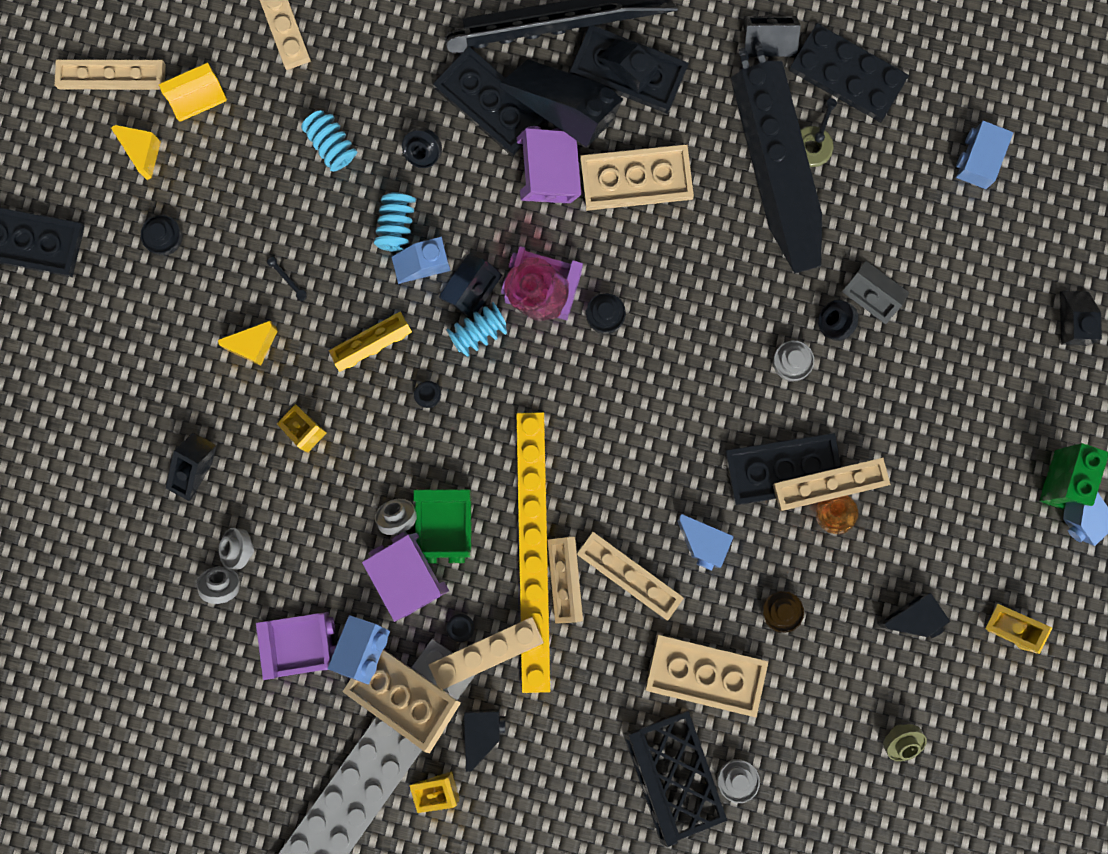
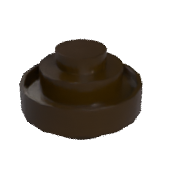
[762,591,804,633]

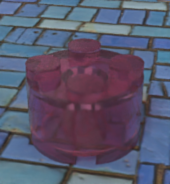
[504,257,569,321]

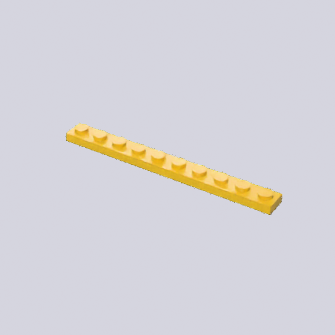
[517,413,550,693]

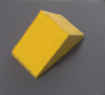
[111,125,161,180]
[218,321,278,366]
[277,404,327,453]
[409,771,460,813]

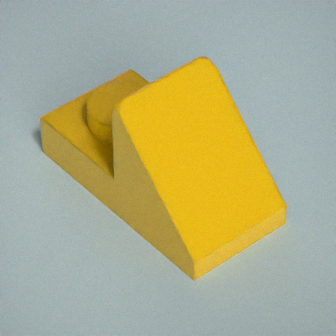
[985,604,1052,654]

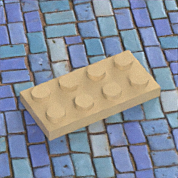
[580,145,694,211]
[645,635,768,718]
[343,649,461,753]

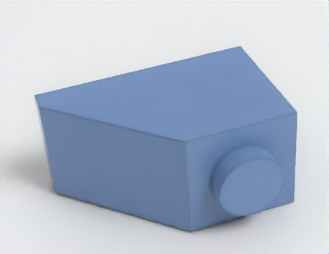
[392,237,451,284]
[1063,493,1108,546]
[677,514,734,571]

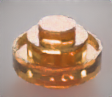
[816,496,858,534]

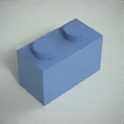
[956,121,1014,189]
[327,615,390,685]

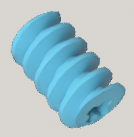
[301,110,358,172]
[374,192,416,252]
[446,302,507,357]

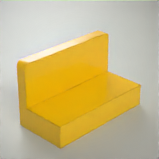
[158,63,227,121]

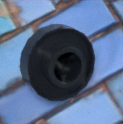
[402,127,442,168]
[140,215,183,256]
[586,293,626,334]
[818,300,859,341]

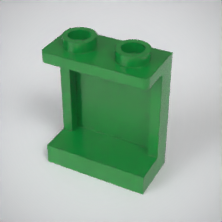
[1039,443,1108,510]
[414,490,472,564]

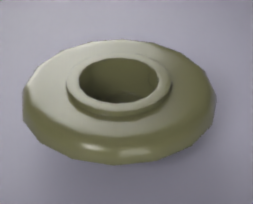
[800,126,834,167]

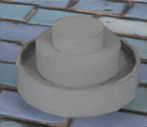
[773,341,814,381]
[375,499,417,535]
[219,528,254,569]
[197,566,240,604]
[717,759,760,803]

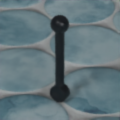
[814,98,837,143]
[266,256,307,301]

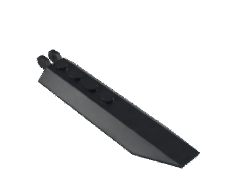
[445,0,678,53]
[731,42,822,274]

